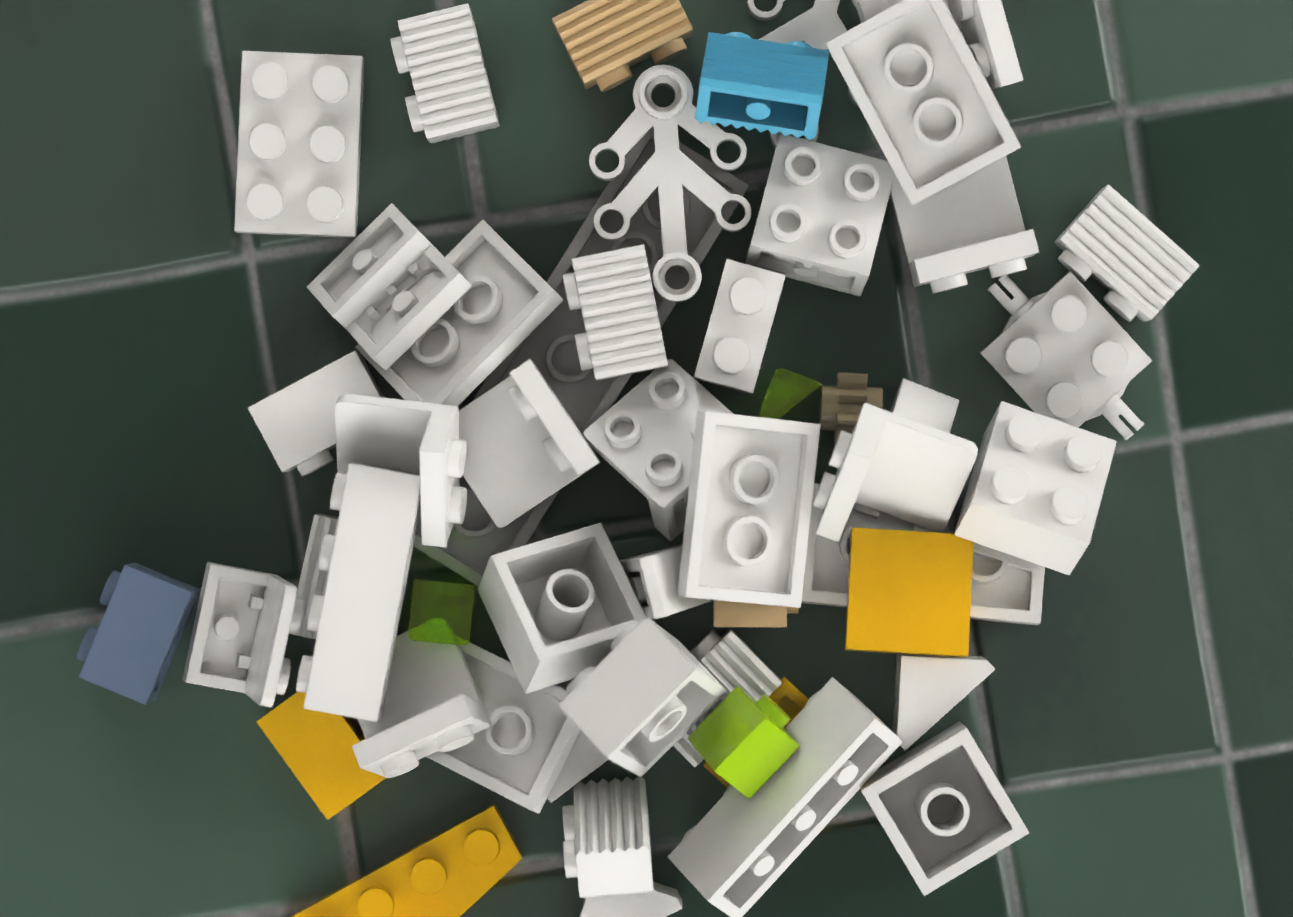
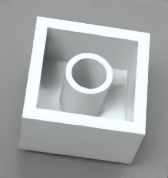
[954,401,1117,575]
[477,523,646,694]
[558,617,727,777]
[860,721,1029,896]

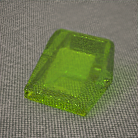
[757,368,822,419]

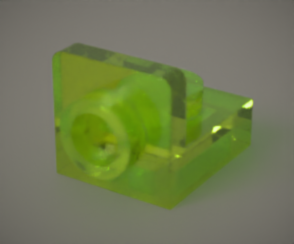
[408,579,478,645]

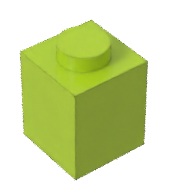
[687,685,800,799]

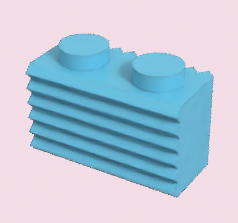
[695,32,829,140]

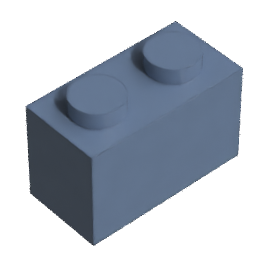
[77,563,201,705]

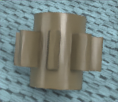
[819,372,883,444]

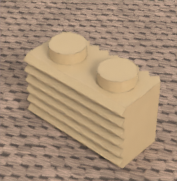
[552,0,693,92]

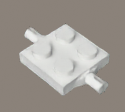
[980,271,1152,440]

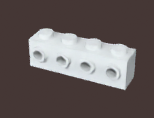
[296,463,421,722]
[668,677,903,917]

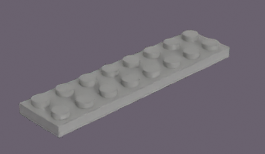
[414,127,750,587]

